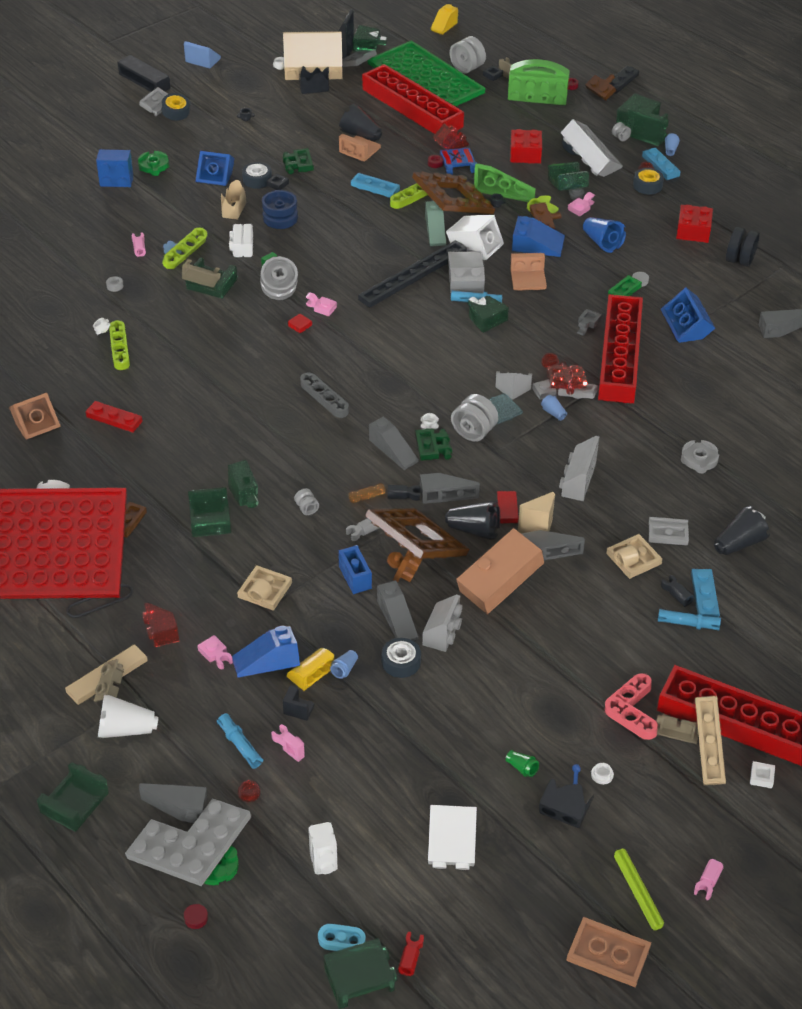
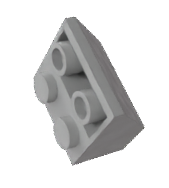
[423,595,463,652]

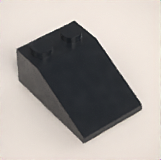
[338,9,354,59]

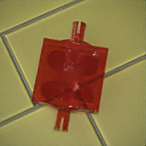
[547,362,587,395]

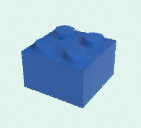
[96,149,134,187]

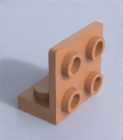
[339,134,381,162]
[510,253,547,291]

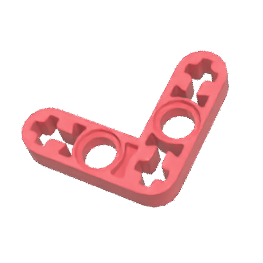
[605,673,658,740]

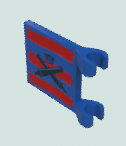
[440,148,477,175]

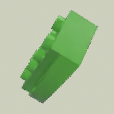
[508,59,570,105]

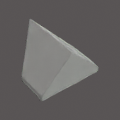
[495,371,532,400]

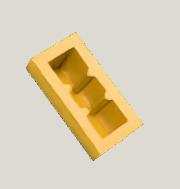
[287,648,334,691]

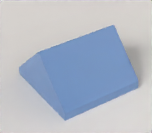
[184,41,221,68]

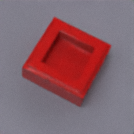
[288,314,312,333]

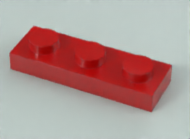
[86,401,143,432]

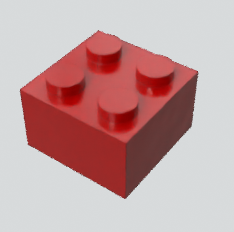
[510,129,542,163]
[676,205,713,243]

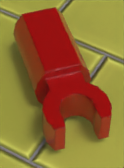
[398,932,424,976]

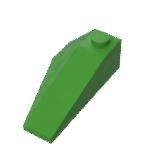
[474,163,536,202]

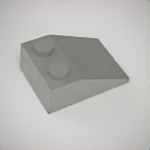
[448,251,485,293]

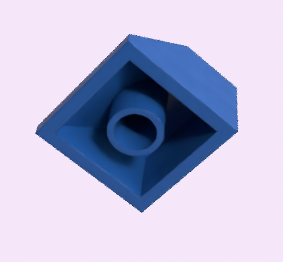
[195,151,234,186]

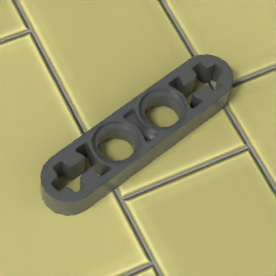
[300,373,349,418]

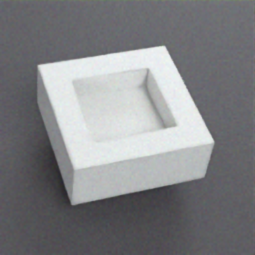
[750,761,775,788]

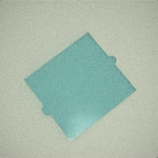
[490,393,523,424]

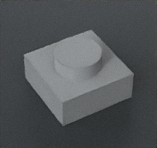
[532,379,557,400]

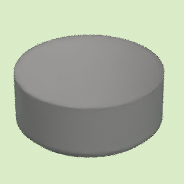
[632,272,649,287]
[106,276,123,292]

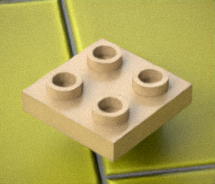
[606,534,662,579]
[237,565,292,610]

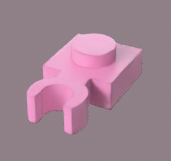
[198,635,233,669]

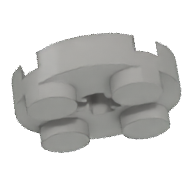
[681,440,719,473]

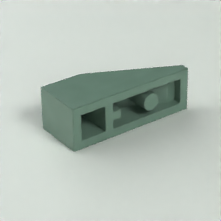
[425,201,446,246]

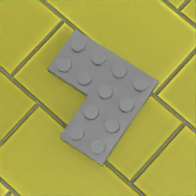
[125,798,251,886]

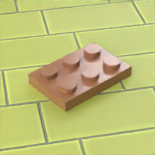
[567,917,651,987]

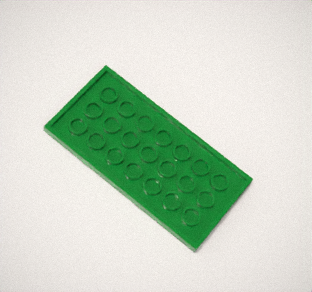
[368,40,486,107]

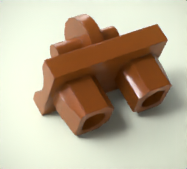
[387,550,422,582]

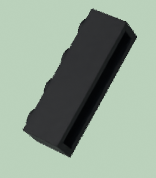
[117,55,170,92]

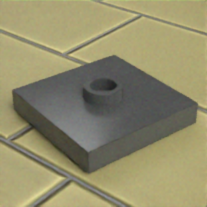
[342,50,377,67]

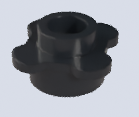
[237,108,255,121]
[488,193,506,208]

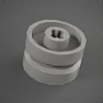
[450,36,486,73]
[260,256,298,300]
[451,394,499,441]

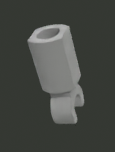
[346,519,379,541]

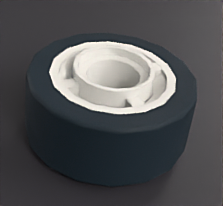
[242,162,272,189]
[382,638,421,678]

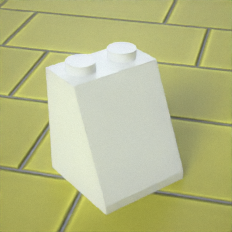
[446,215,504,260]
[428,805,477,870]

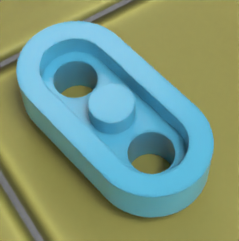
[318,924,366,953]

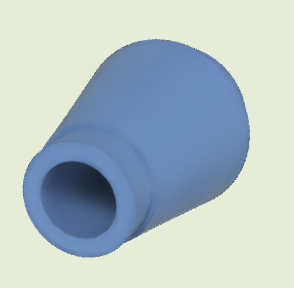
[665,133,680,156]
[541,395,567,421]
[330,650,358,679]

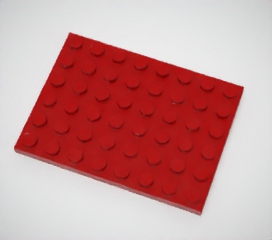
[0,488,127,599]

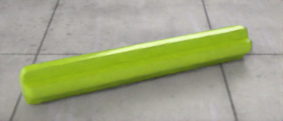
[614,848,664,930]

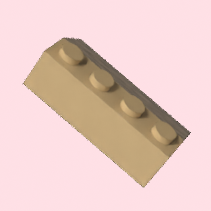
[283,32,342,80]

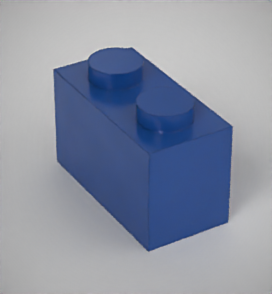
[339,545,372,594]

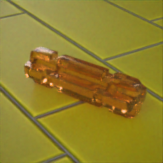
[349,483,386,503]

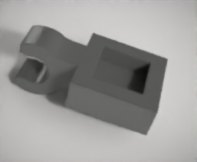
[577,309,602,336]

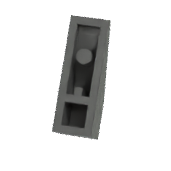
[758,309,802,338]
[369,416,419,470]
[420,473,480,504]
[521,530,585,560]
[377,580,418,641]
[139,783,208,823]

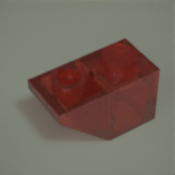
[433,123,469,150]
[142,603,179,647]

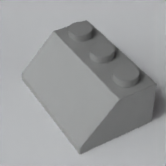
[559,436,599,501]

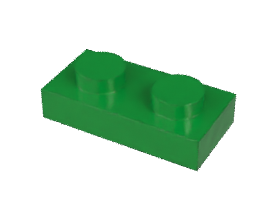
[608,275,642,296]

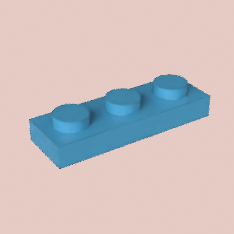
[642,148,680,180]
[351,173,400,197]
[691,569,720,618]

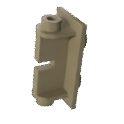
[94,659,124,702]
[657,714,699,744]

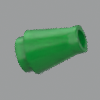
[506,750,539,777]

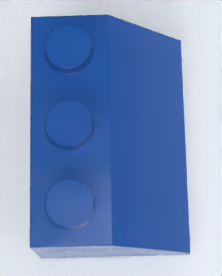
[661,287,715,343]

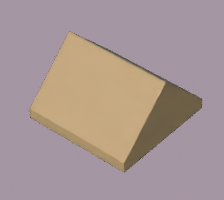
[518,492,555,533]

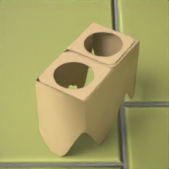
[221,180,246,219]

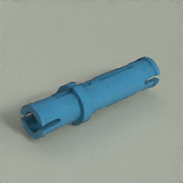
[451,290,502,306]
[658,609,721,631]
[217,713,263,769]

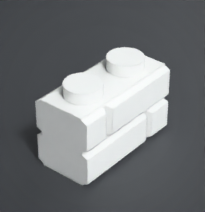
[229,224,253,257]
[308,822,338,874]

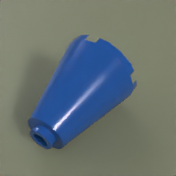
[583,217,626,253]

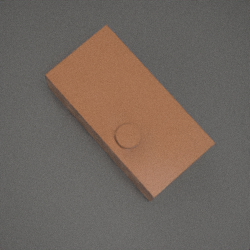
[456,528,544,615]

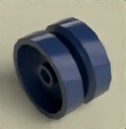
[262,190,298,229]

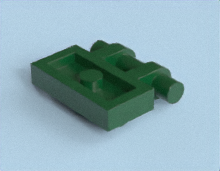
[282,148,314,174]
[415,428,452,461]

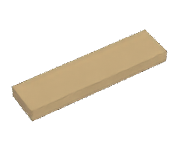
[65,644,147,705]
[695,696,726,785]

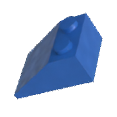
[512,216,565,257]
[232,626,300,677]

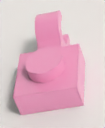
[568,192,595,216]
[306,293,337,316]
[271,725,305,762]

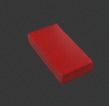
[497,491,519,523]

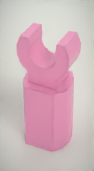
[132,233,146,257]
[694,859,723,900]

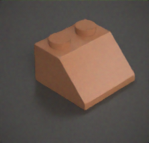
[9,393,61,440]

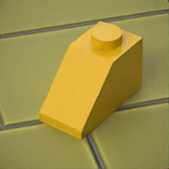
[431,4,458,35]

